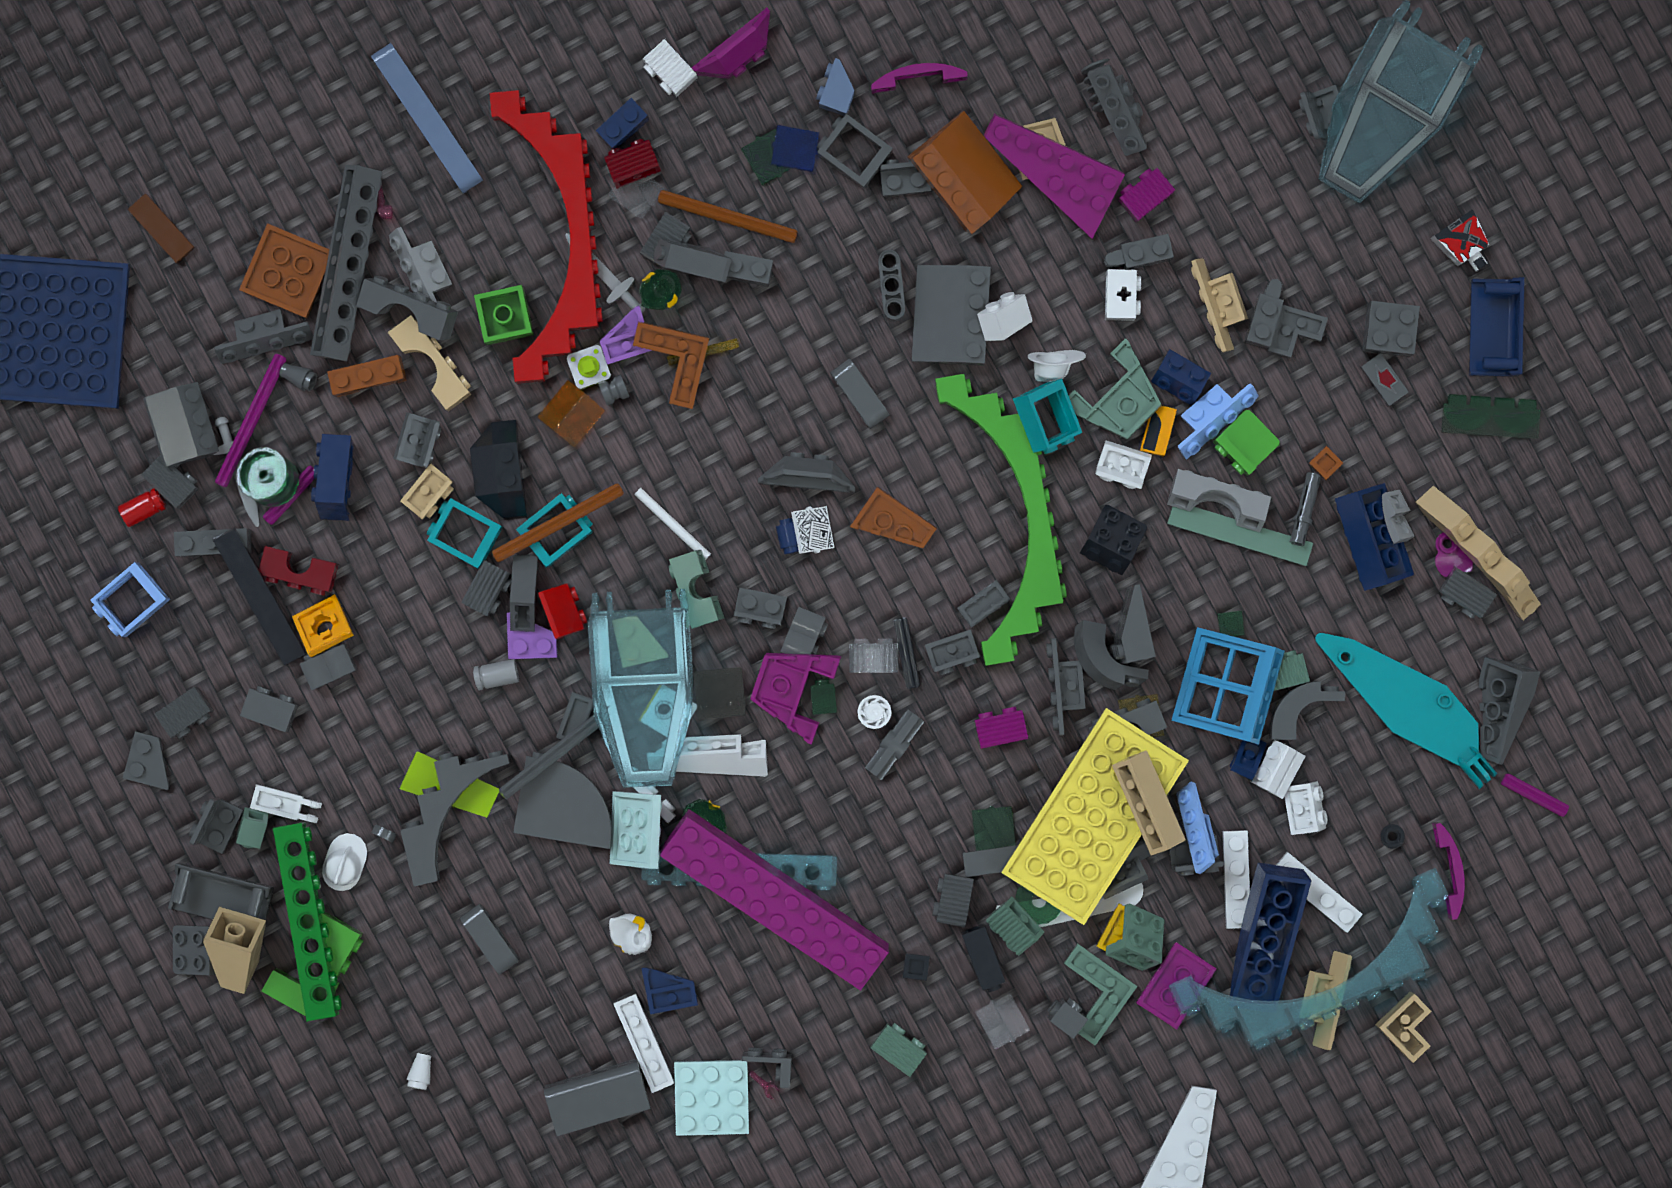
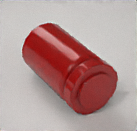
[118,488,166,527]

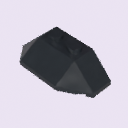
[470,420,527,518]

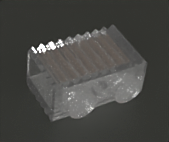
[849,639,898,673]

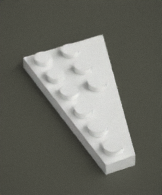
[1141,1086,1217,1188]

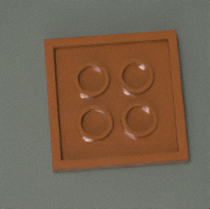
[239,223,329,319]

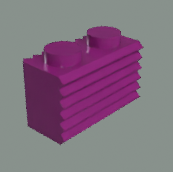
[1118,168,1175,223]
[974,706,1028,749]

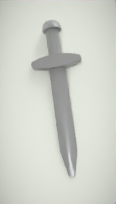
[565,233,645,313]
[213,417,259,527]

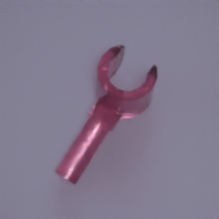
[378,186,393,219]
[748,1071,779,1099]

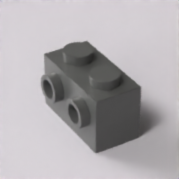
[1047,998,1088,1039]

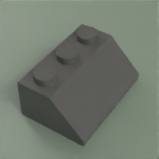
[143,382,219,468]

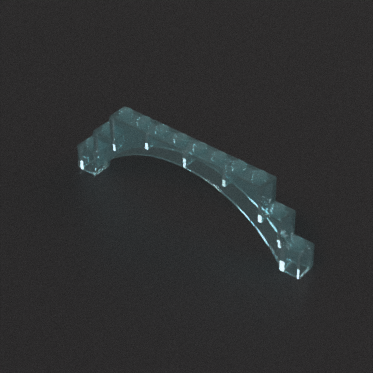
[1168,868,1448,1050]

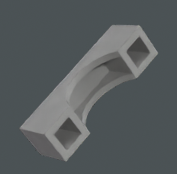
[1167,469,1271,532]

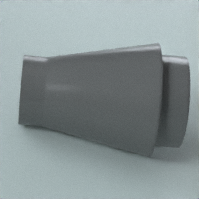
[279,363,318,391]

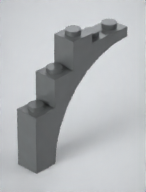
[400,750,512,887]

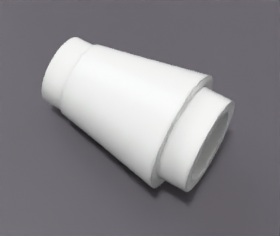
[406,1053,431,1090]

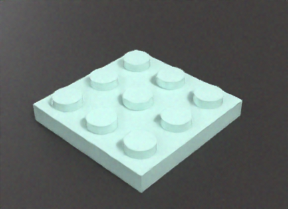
[610,791,662,869]
[674,1060,749,1136]

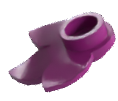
[1435,532,1473,577]

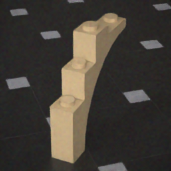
[1416,486,1541,621]

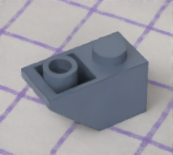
[816,58,854,116]

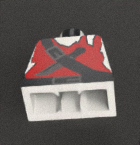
[1431,210,1489,271]

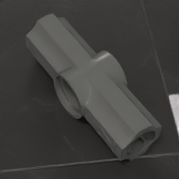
[865,709,925,780]

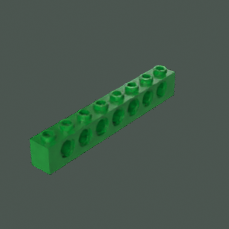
[273,822,342,1021]

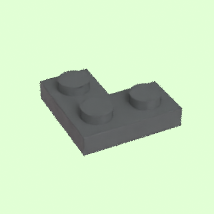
[1267,305,1328,358]

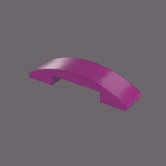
[871,63,968,93]
[1432,822,1465,920]

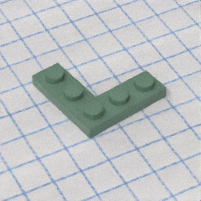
[1064,943,1137,1045]

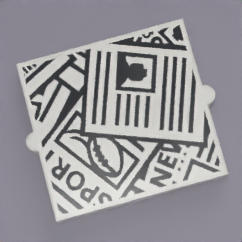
[791,506,834,554]

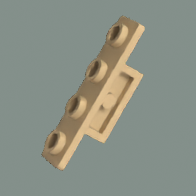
[1191,258,1248,352]
[1299,951,1352,1050]

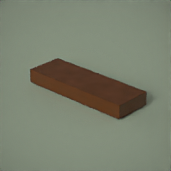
[128,193,195,264]

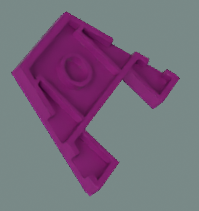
[750,653,841,744]

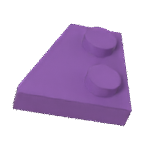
[600,305,652,364]
[507,613,557,659]

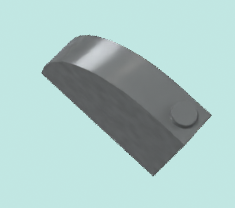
[513,752,612,849]

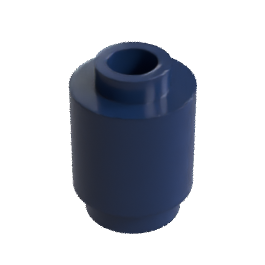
[776,518,799,554]

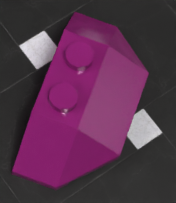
[691,7,770,79]

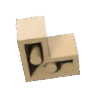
[1375,992,1432,1063]

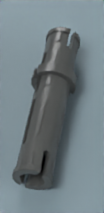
[1289,472,1322,546]

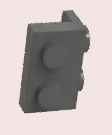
[393,412,441,468]
[925,630,980,675]

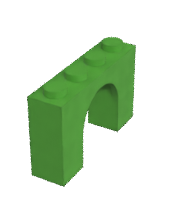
[262,912,363,1016]

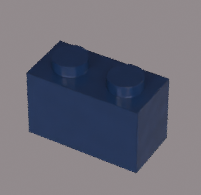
[596,98,649,150]

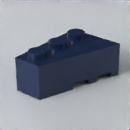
[311,434,354,521]

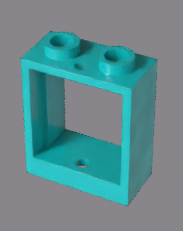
[1013,378,1082,454]
[516,493,593,568]
[426,498,503,569]

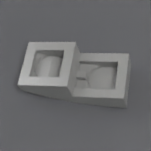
[1382,490,1415,544]

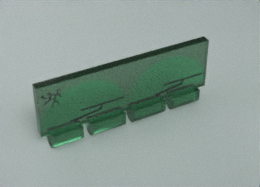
[1441,394,1541,439]

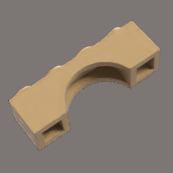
[388,315,471,412]

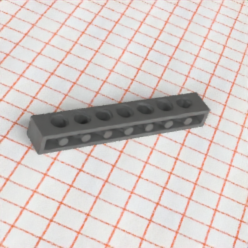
[310,165,382,362]

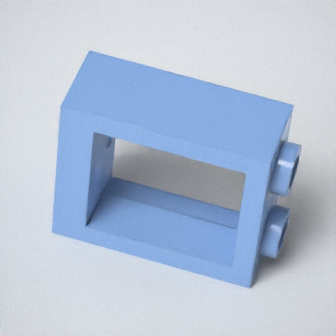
[91,562,170,637]

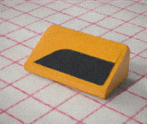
[1140,406,1177,457]

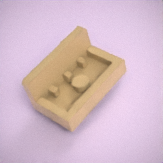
[400,464,454,520]

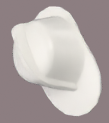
[1028,350,1086,382]
[322,833,367,891]

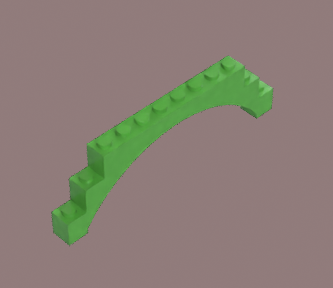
[935,374,1067,666]

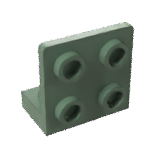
[1106,903,1164,971]

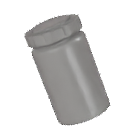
[473,659,519,690]

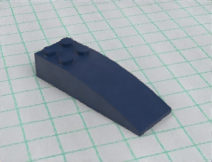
[1229,863,1312,1013]

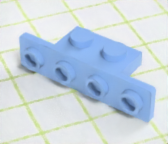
[1178,383,1259,459]
[1176,782,1219,874]

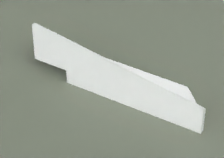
[647,734,768,777]

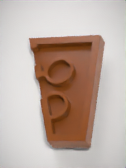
[850,487,937,548]

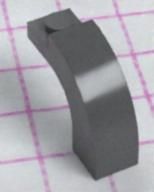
[1074,620,1149,690]
[1269,681,1345,740]

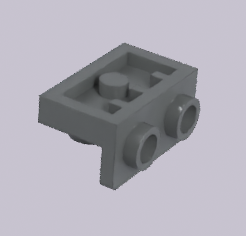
[880,159,931,197]
[733,587,787,629]

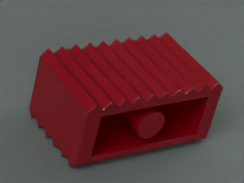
[604,139,661,189]

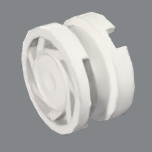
[857,695,891,729]

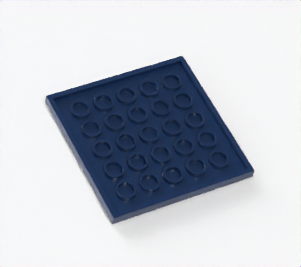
[0,254,130,409]

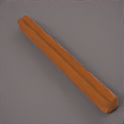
[658,190,797,243]
[492,483,624,562]

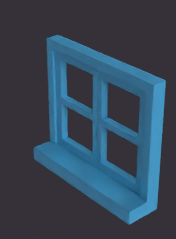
[1171,627,1284,745]

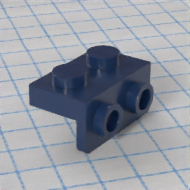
[1151,349,1211,405]

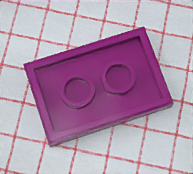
[1136,942,1216,1030]

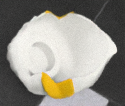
[609,914,652,955]

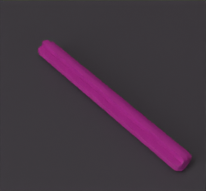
[215,354,286,487]

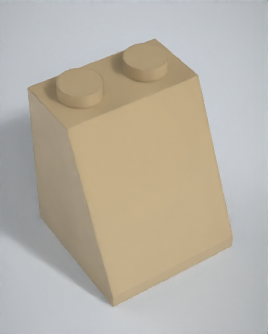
[203,907,266,994]

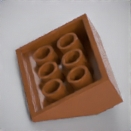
[907,111,1022,234]

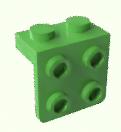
[1213,410,1279,476]

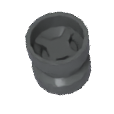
[598,375,630,406]

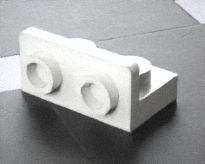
[1284,781,1328,835]

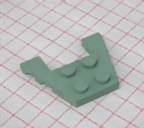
[1069,338,1162,440]

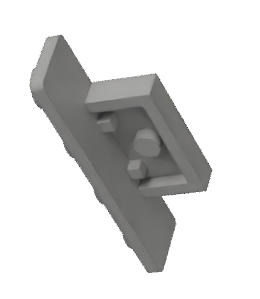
[389,227,452,303]

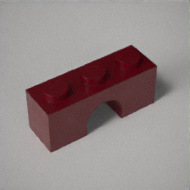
[259,546,339,595]

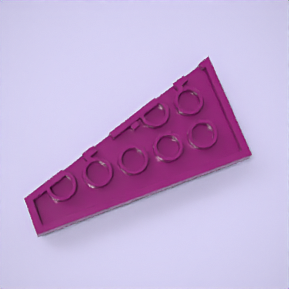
[984,113,1125,239]

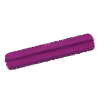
[263,466,314,525]
[1501,774,1569,817]

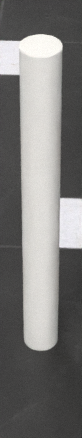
[634,488,711,560]

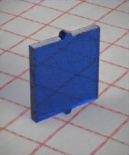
[771,125,819,172]

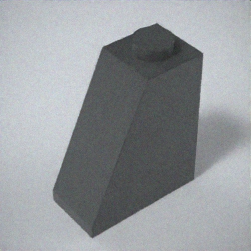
[653,238,732,282]
[510,555,538,632]

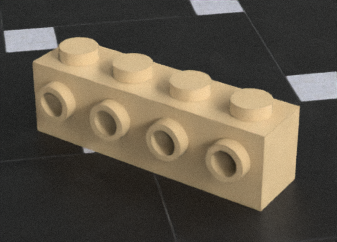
[1112,750,1186,855]

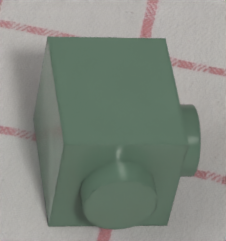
[236,807,268,849]

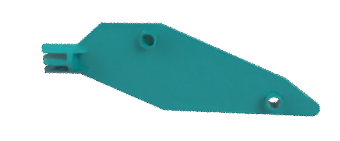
[1315,633,1497,789]

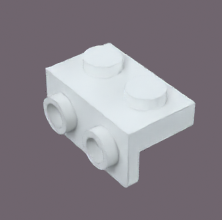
[1095,441,1152,489]

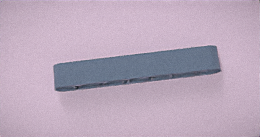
[371,43,483,193]

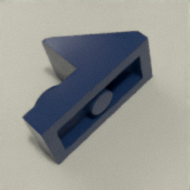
[1230,740,1267,780]

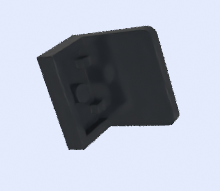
[1080,505,1147,575]

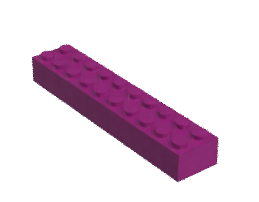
[660,809,889,991]

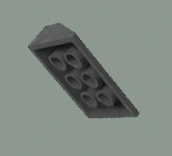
[912,265,991,366]
[1111,584,1156,664]

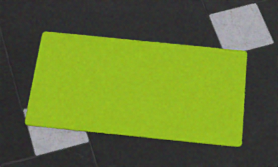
[400,752,499,818]

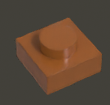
[1308,446,1343,480]

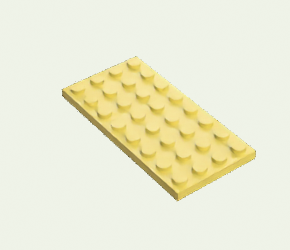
[1001,708,1189,925]

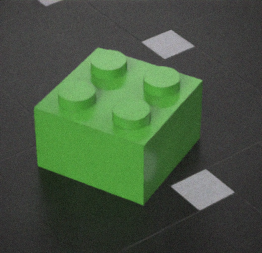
[474,285,534,345]

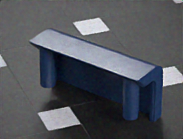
[1469,277,1524,377]

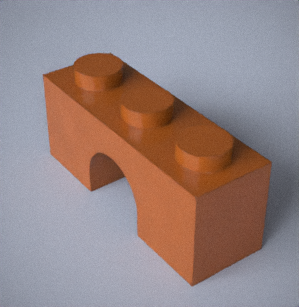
[327,355,407,397]

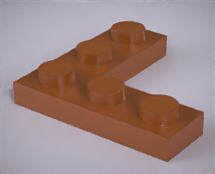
[633,321,709,409]

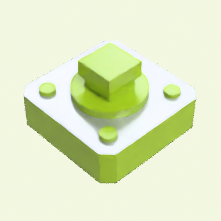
[567,345,611,390]

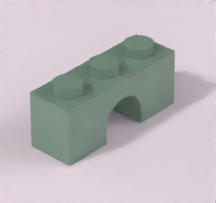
[669,550,724,629]

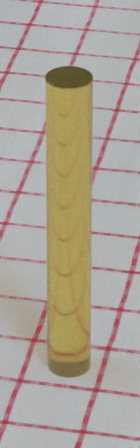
[667,338,739,366]

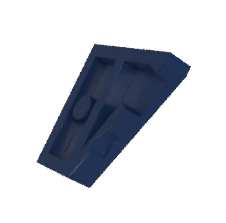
[641,967,698,1014]

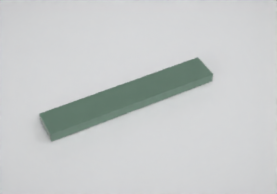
[1167,506,1313,566]

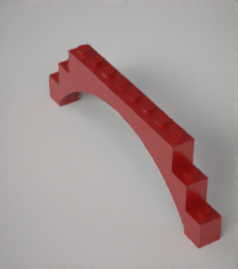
[490,90,603,384]

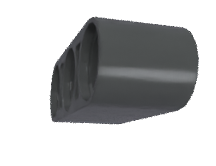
[878,250,905,322]
[830,358,890,429]
[460,904,520,975]

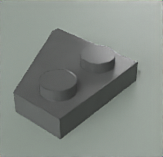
[123,731,170,790]

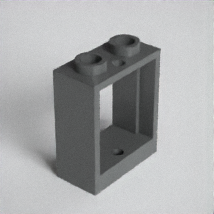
[817,114,893,190]

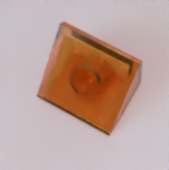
[538,380,605,448]

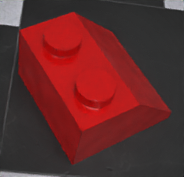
[538,583,588,639]

